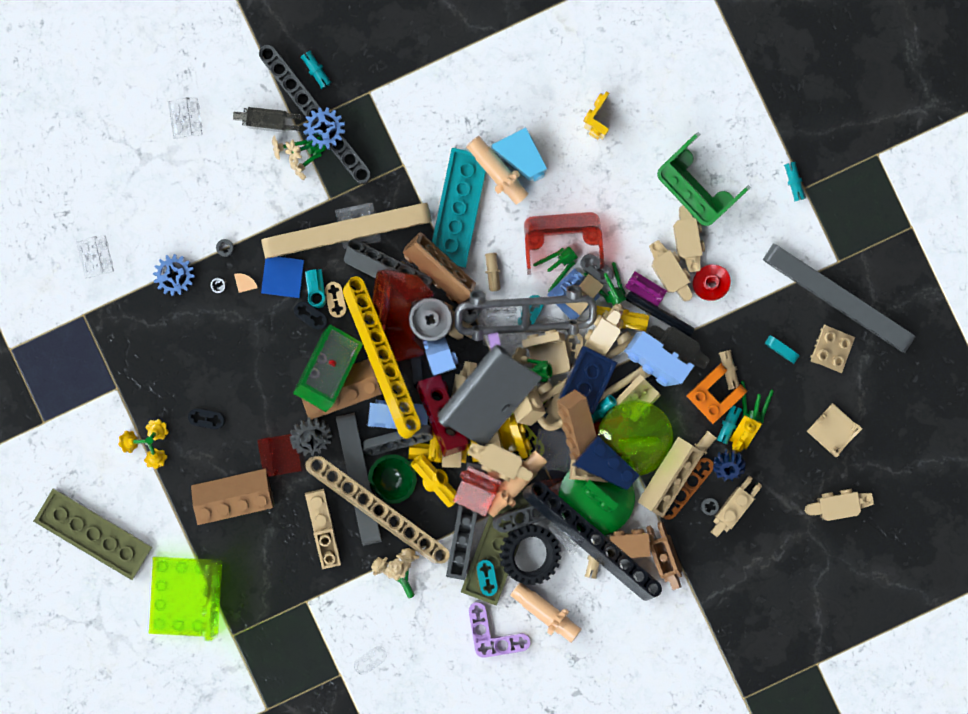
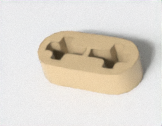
[325,282,346,318]
[566,333,583,369]

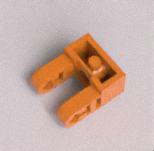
[687,363,747,424]

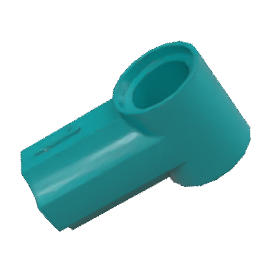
[305,269,327,309]

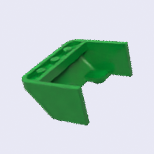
[657,132,751,226]

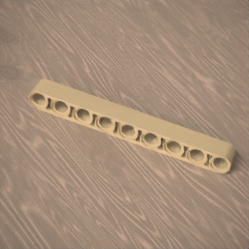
[261,203,432,259]
[306,456,450,564]

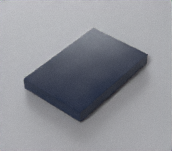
[558,346,617,415]

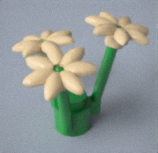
[272,135,326,180]

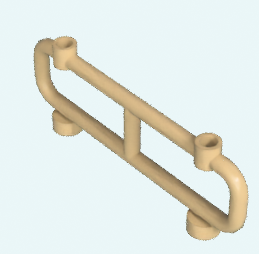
[537,330,650,431]

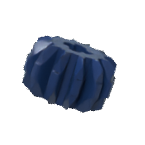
[713,449,746,482]

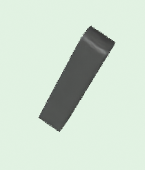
[344,240,432,300]

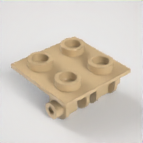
[810,325,855,373]

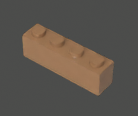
[557,390,597,460]

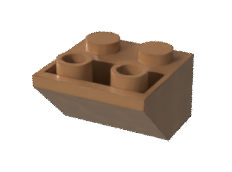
[608,529,651,558]

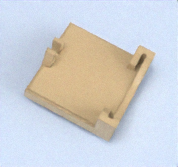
[807,403,862,457]

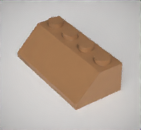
[403,232,476,304]
[302,359,382,420]
[191,468,275,525]

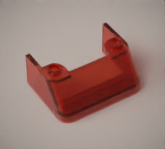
[524,212,604,275]
[369,269,433,362]

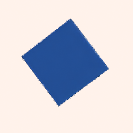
[261,257,304,298]

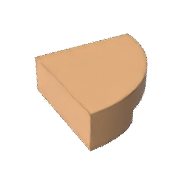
[234,273,258,293]

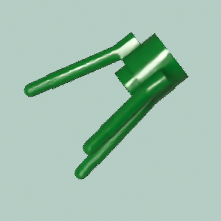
[533,246,578,292]
[584,262,626,306]
[741,381,774,423]

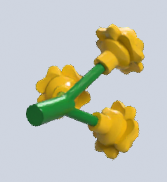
[118,419,168,469]

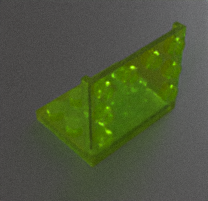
[148,556,222,641]

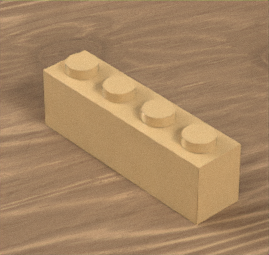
[638,437,704,518]

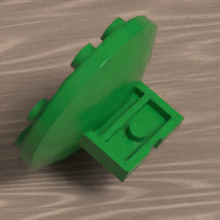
[558,470,635,535]

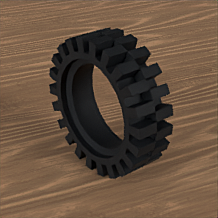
[499,524,561,585]

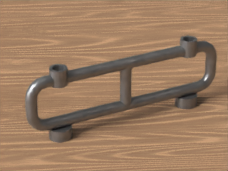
[455,285,597,341]

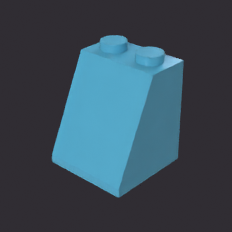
[491,128,547,182]

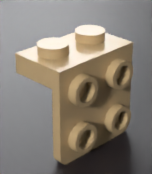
[522,330,571,376]

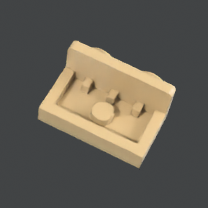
[616,375,661,422]

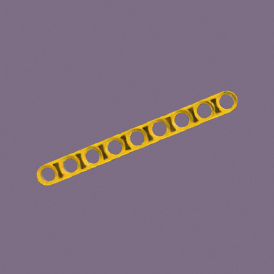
[342,276,421,439]

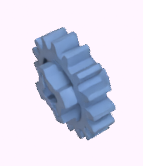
[303,107,345,150]
[153,254,195,296]

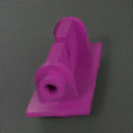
[625,271,667,307]

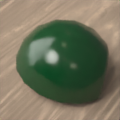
[367,454,417,504]

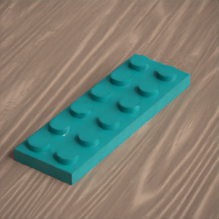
[432,148,486,268]

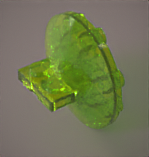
[597,400,673,476]

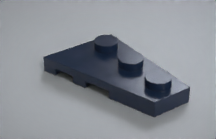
[572,436,640,490]

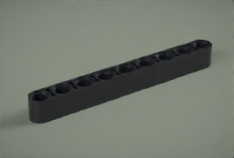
[523,481,662,601]

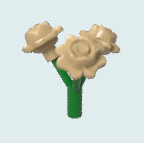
[371,548,419,598]

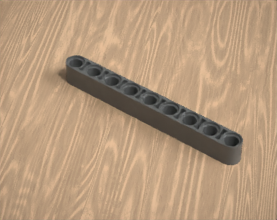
[259,45,371,185]
[762,244,916,353]

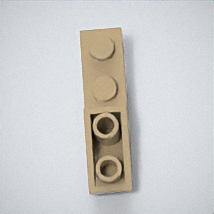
[305,489,341,569]

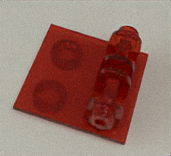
[257,434,302,477]
[453,466,502,517]

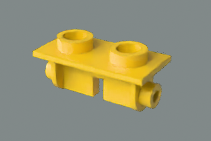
[729,415,762,453]

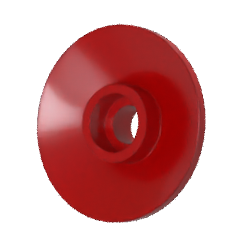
[693,264,731,301]

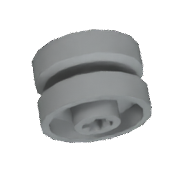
[409,298,454,341]

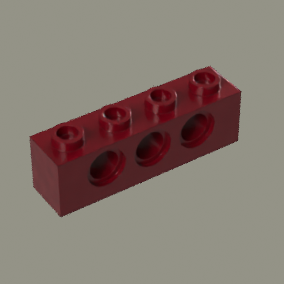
[416,375,469,457]

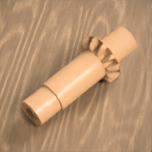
[466,135,529,205]
[481,450,547,517]
[510,583,582,643]

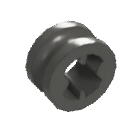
[216,239,234,257]
[701,498,719,516]

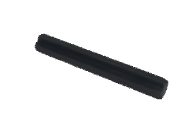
[626,291,694,337]

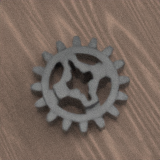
[289,417,332,456]

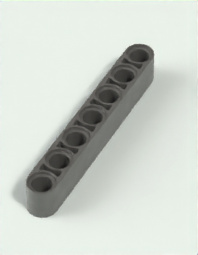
[336,412,382,546]

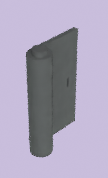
[437,344,542,446]

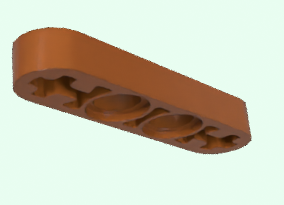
[663,458,713,519]

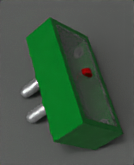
[293,324,363,412]

